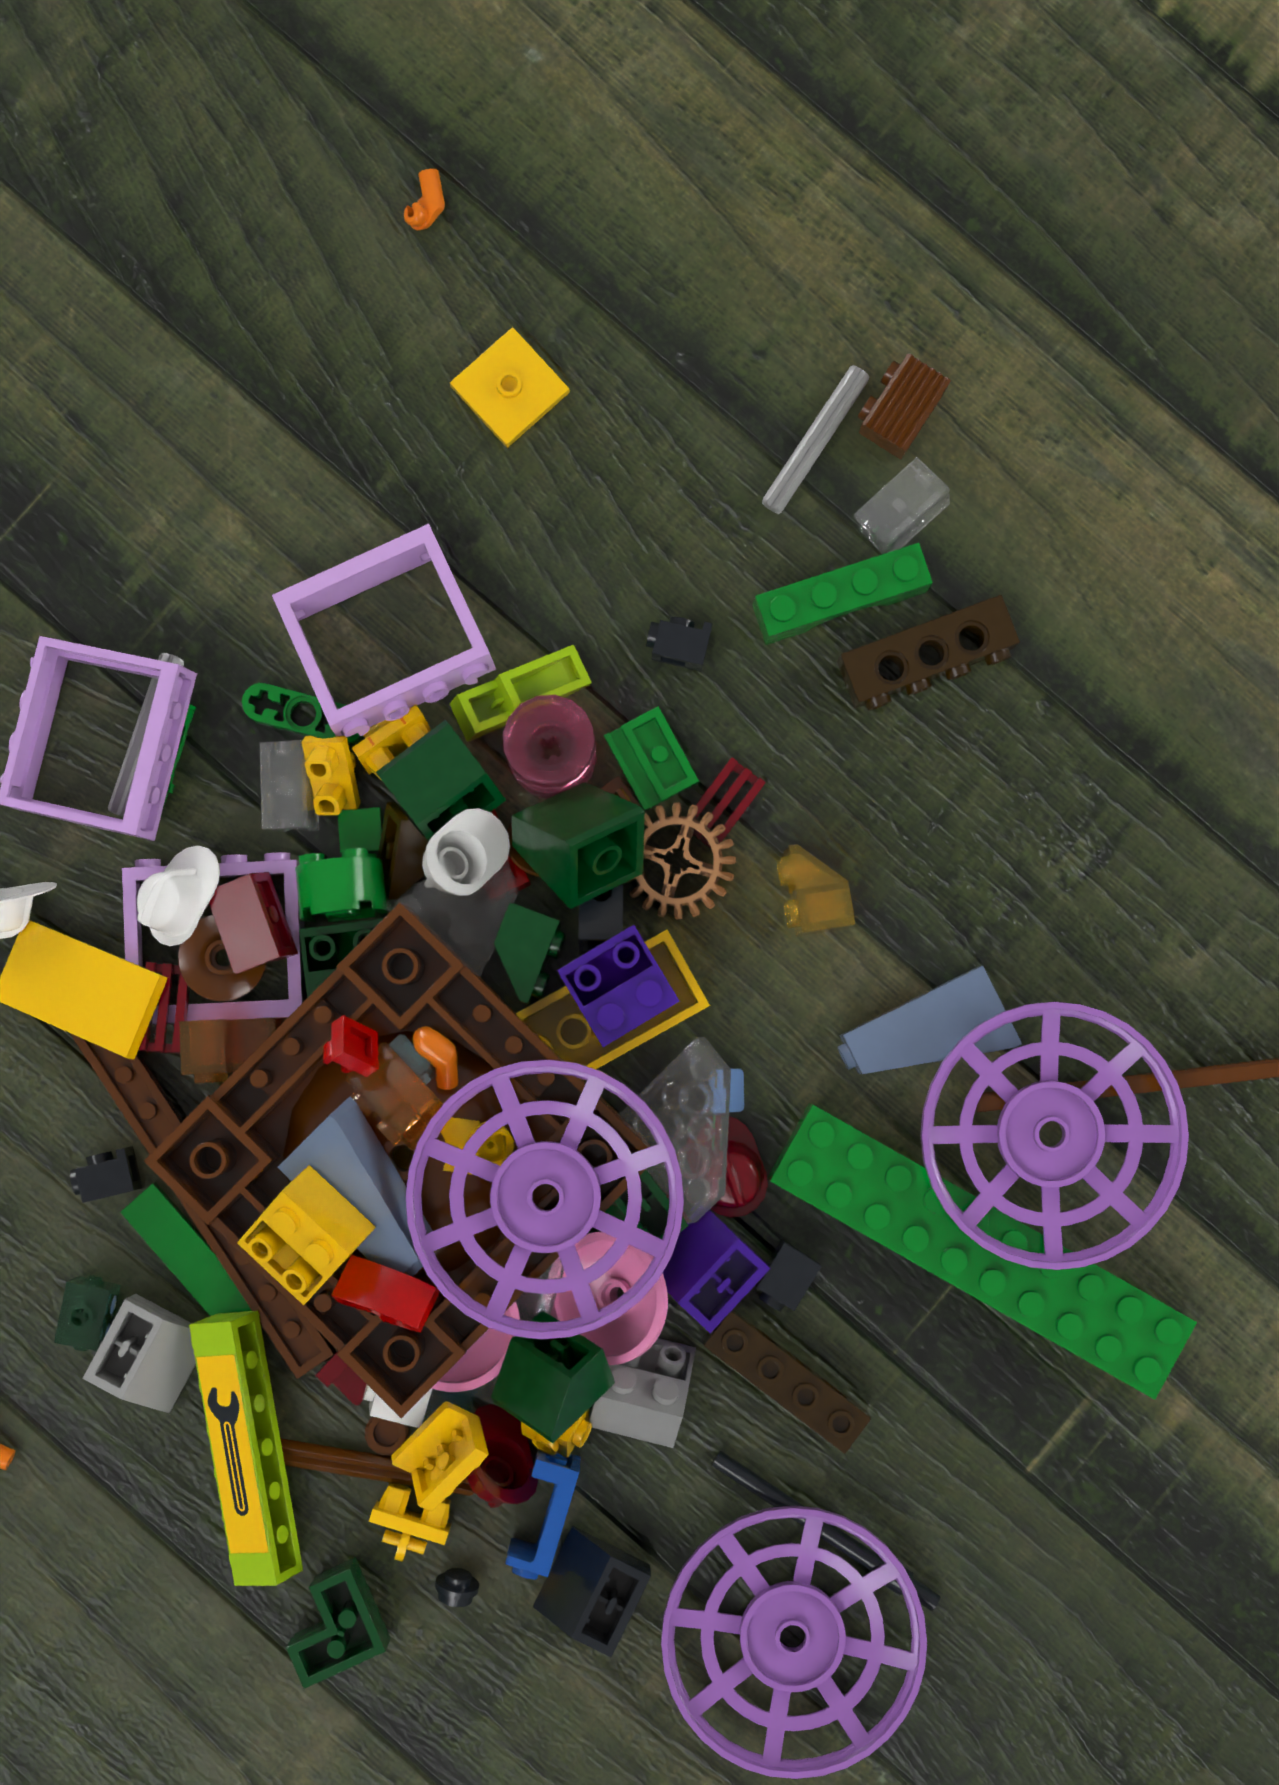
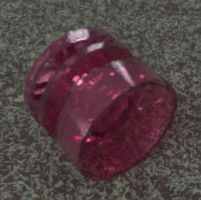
[503,695,597,799]

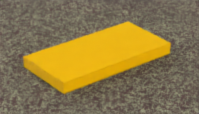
[0,920,168,1060]

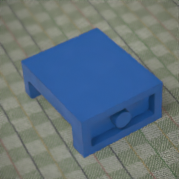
[505,1449,581,1580]

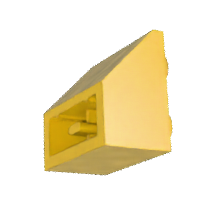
[237,1165,376,1306]

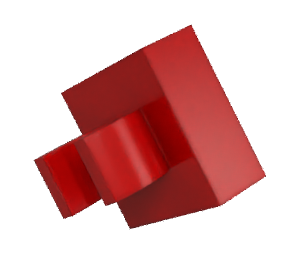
[323,1015,379,1077]

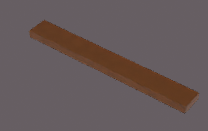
[975,1058,1279,1113]

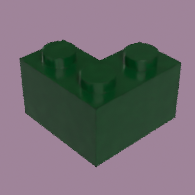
[286,1557,391,1689]

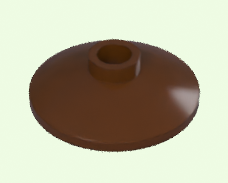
[178,914,267,1001]

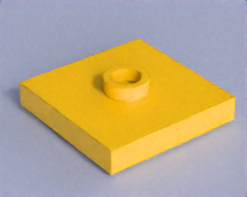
[450,327,570,448]

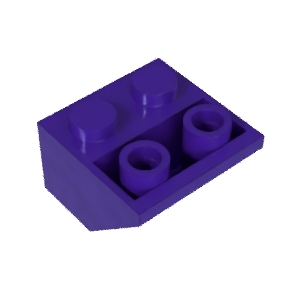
[557,925,680,1047]
[663,1204,771,1333]

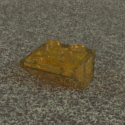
[777,844,855,937]

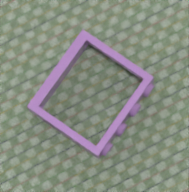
[272,524,496,737]
[0,636,197,841]
[122,852,307,1024]

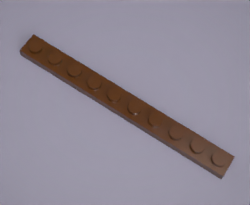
[70,1033,336,1379]

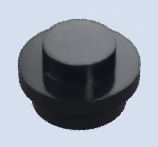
[435,1568,479,1607]

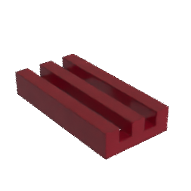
[680,757,766,850]
[139,962,190,1054]

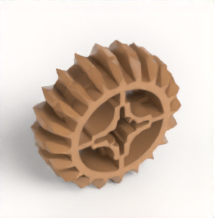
[625,803,736,919]

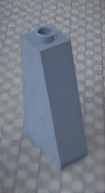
[837,966,1022,1074]
[278,1097,433,1277]

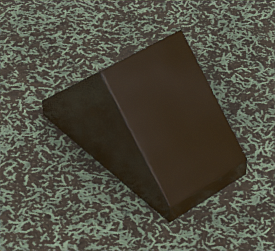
[377,802,428,899]

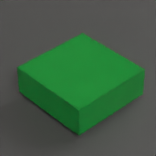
[337,807,383,853]

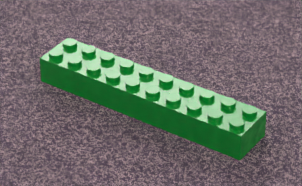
[767,1103,1197,1400]

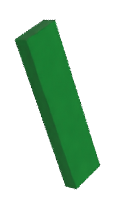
[120,1182,252,1316]

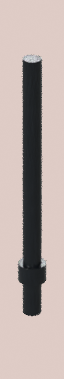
[711,1450,941,1611]

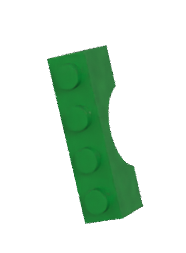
[752,543,933,645]

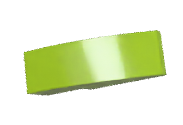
[449,644,592,742]

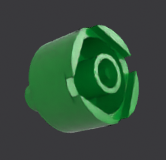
[295,848,387,922]

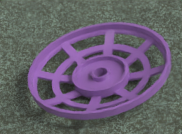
[920,1002,1189,1270]
[406,1059,684,1339]
[661,1506,927,1779]

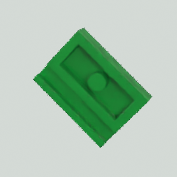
[603,706,699,812]

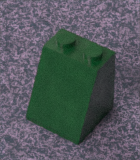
[512,782,645,909]

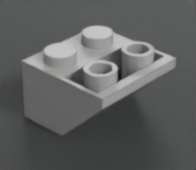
[82,1294,196,1413]
[589,1338,696,1448]

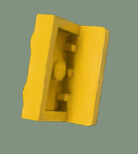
[391,1401,489,1512]

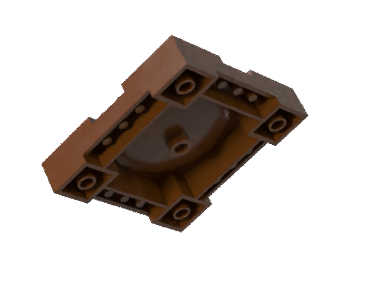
[144,902,651,1419]

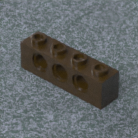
[837,594,1020,711]
[702,1309,871,1454]

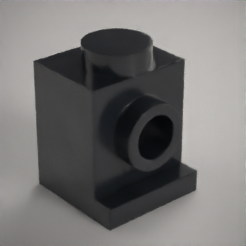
[646,617,713,672]
[70,1146,143,1203]

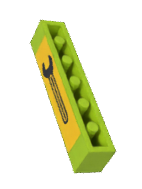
[189,1311,303,1586]

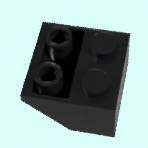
[533,1525,651,1657]

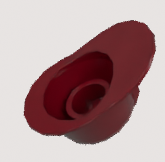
[687,1115,768,1218]
[467,1404,538,1508]

